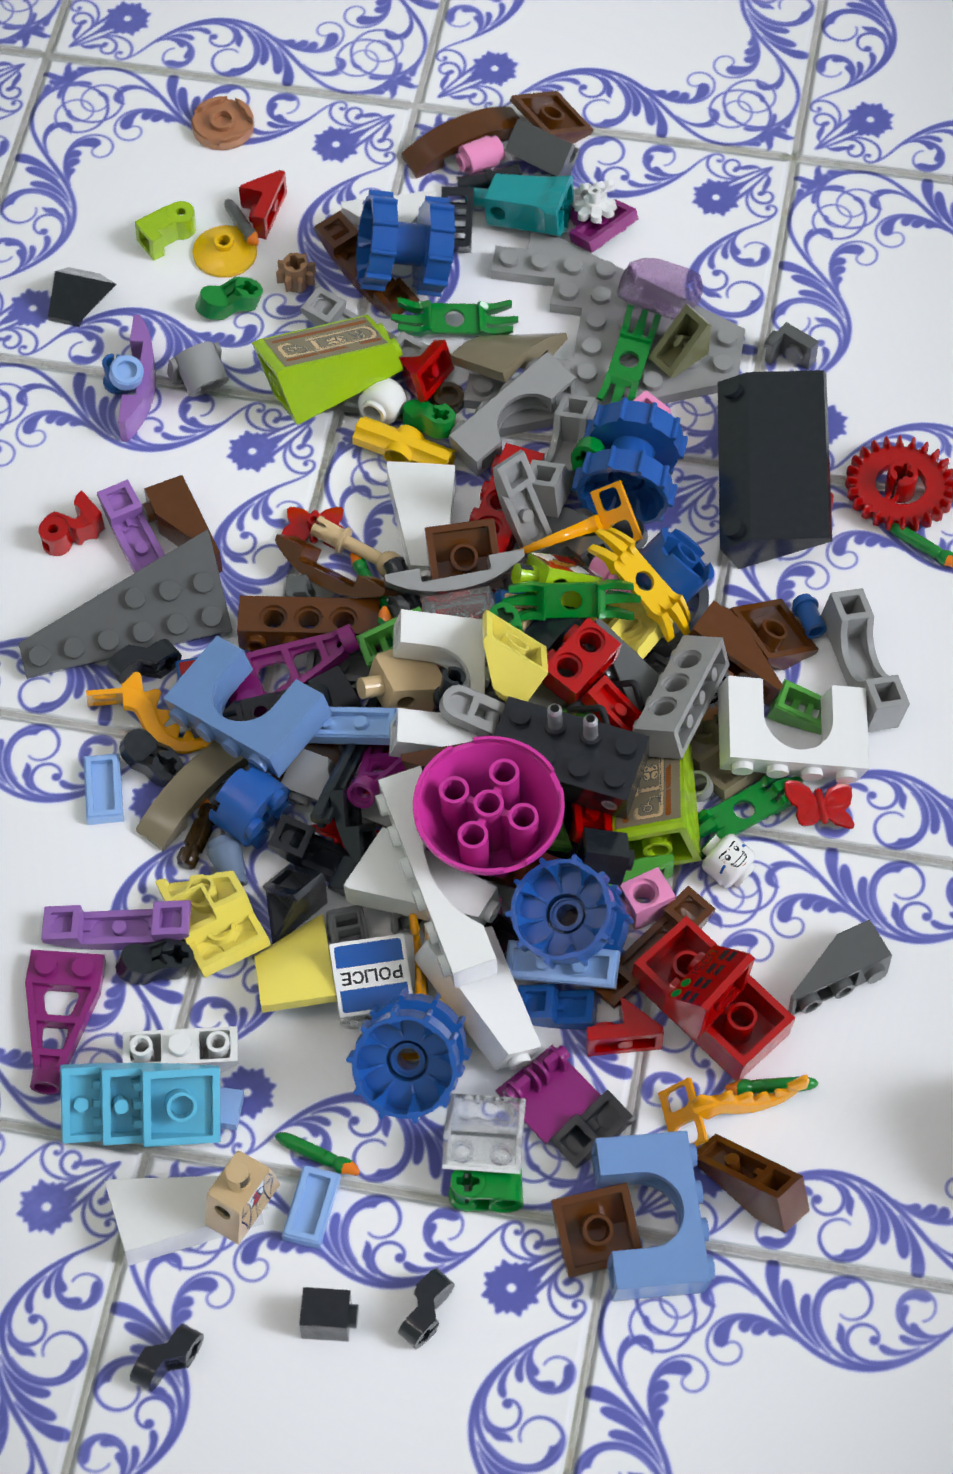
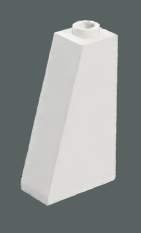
[387,461,456,582]
[343,827,501,925]
[414,926,541,1070]
[105,1176,268,1266]

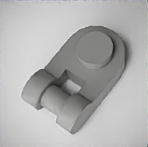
[439,685,505,737]

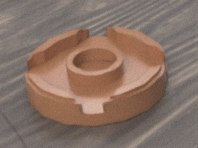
[191,96,254,150]

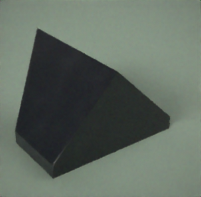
[48,267,117,327]
[262,864,328,944]

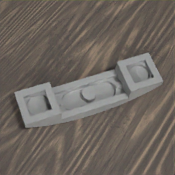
[301,285,429,357]
[493,450,555,559]
[383,549,525,596]

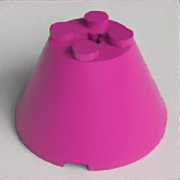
[413,736,565,877]

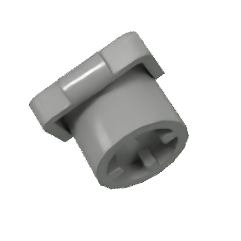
[167,341,229,397]

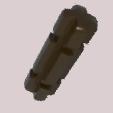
[176,803,218,870]

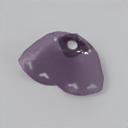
[617,258,703,320]

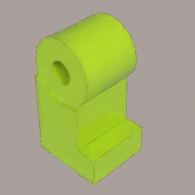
[135,201,196,261]

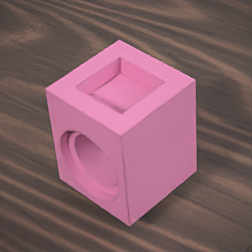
[619,867,676,931]

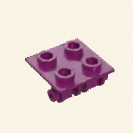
[495,1045,601,1145]

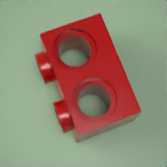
[542,618,622,705]

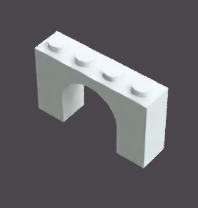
[389,609,490,757]
[718,676,869,784]

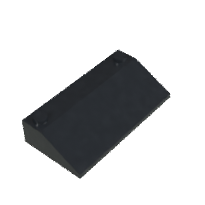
[718,370,832,569]

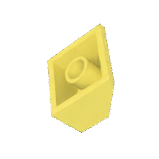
[482,609,548,702]

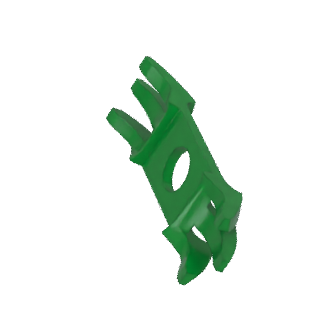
[391,297,518,338]
[597,304,662,403]
[502,579,641,621]
[698,775,803,859]

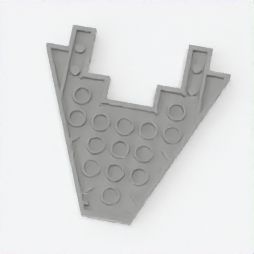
[464,231,745,437]

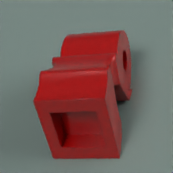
[38,490,105,556]

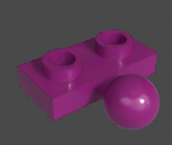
[568,199,639,253]

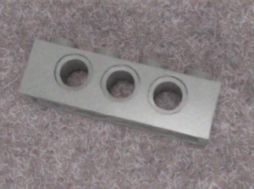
[633,635,730,759]

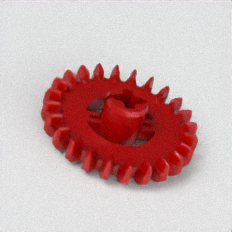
[844,435,953,531]

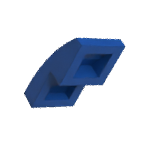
[518,984,598,1030]

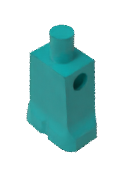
[465,174,574,236]

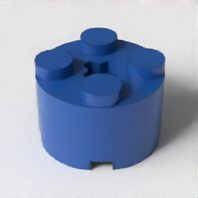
[636,527,714,603]
[209,763,293,849]

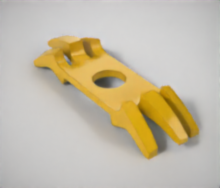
[587,527,692,642]

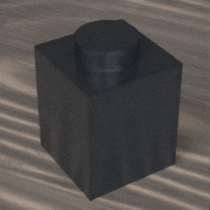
[575,827,634,885]
[299,1287,359,1342]

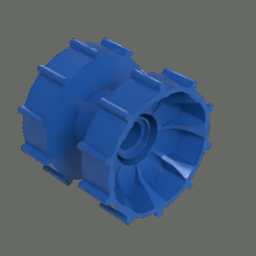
[355,189,456,297]
[571,397,688,524]
[505,854,634,969]
[346,989,472,1124]

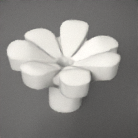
[574,179,615,198]
[574,187,617,224]

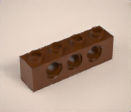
[237,595,380,651]

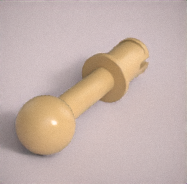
[310,516,401,577]

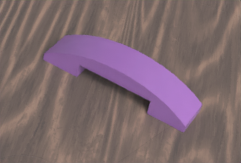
[118,315,156,442]
[97,479,165,573]
[41,900,191,950]

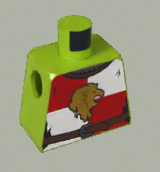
[511,552,603,608]

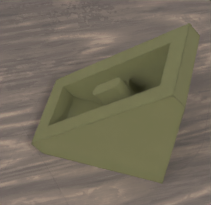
[648,304,711,378]

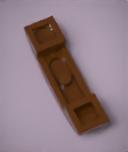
[401,106,520,179]
[314,211,420,318]
[275,534,402,599]
[589,886,716,1009]

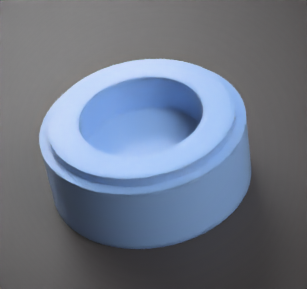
[109,355,144,391]

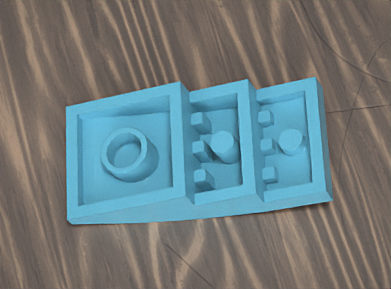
[60,1063,221,1147]

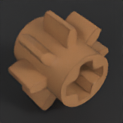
[276,253,316,293]

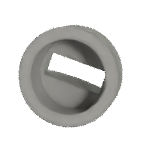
[694,770,714,802]

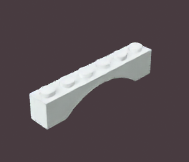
[375,766,498,988]

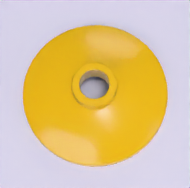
[193,225,257,278]

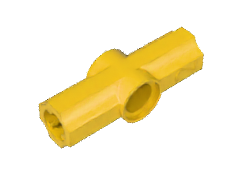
[352,416,456,465]

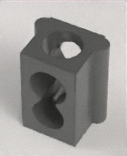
[285,573,316,597]

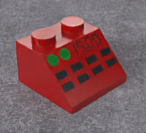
[662,945,755,1040]

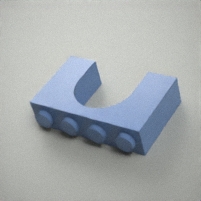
[163,636,333,778]
[591,1131,715,1301]

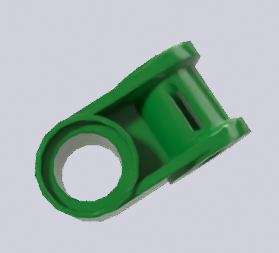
[448,1169,524,1213]

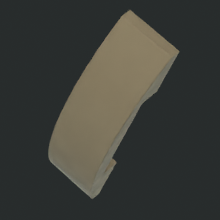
[136,741,249,852]

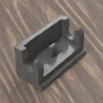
[504,118,579,176]

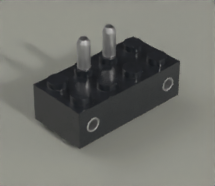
[494,696,650,819]

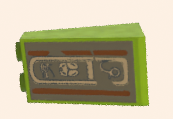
[252,314,403,425]
[612,744,702,866]

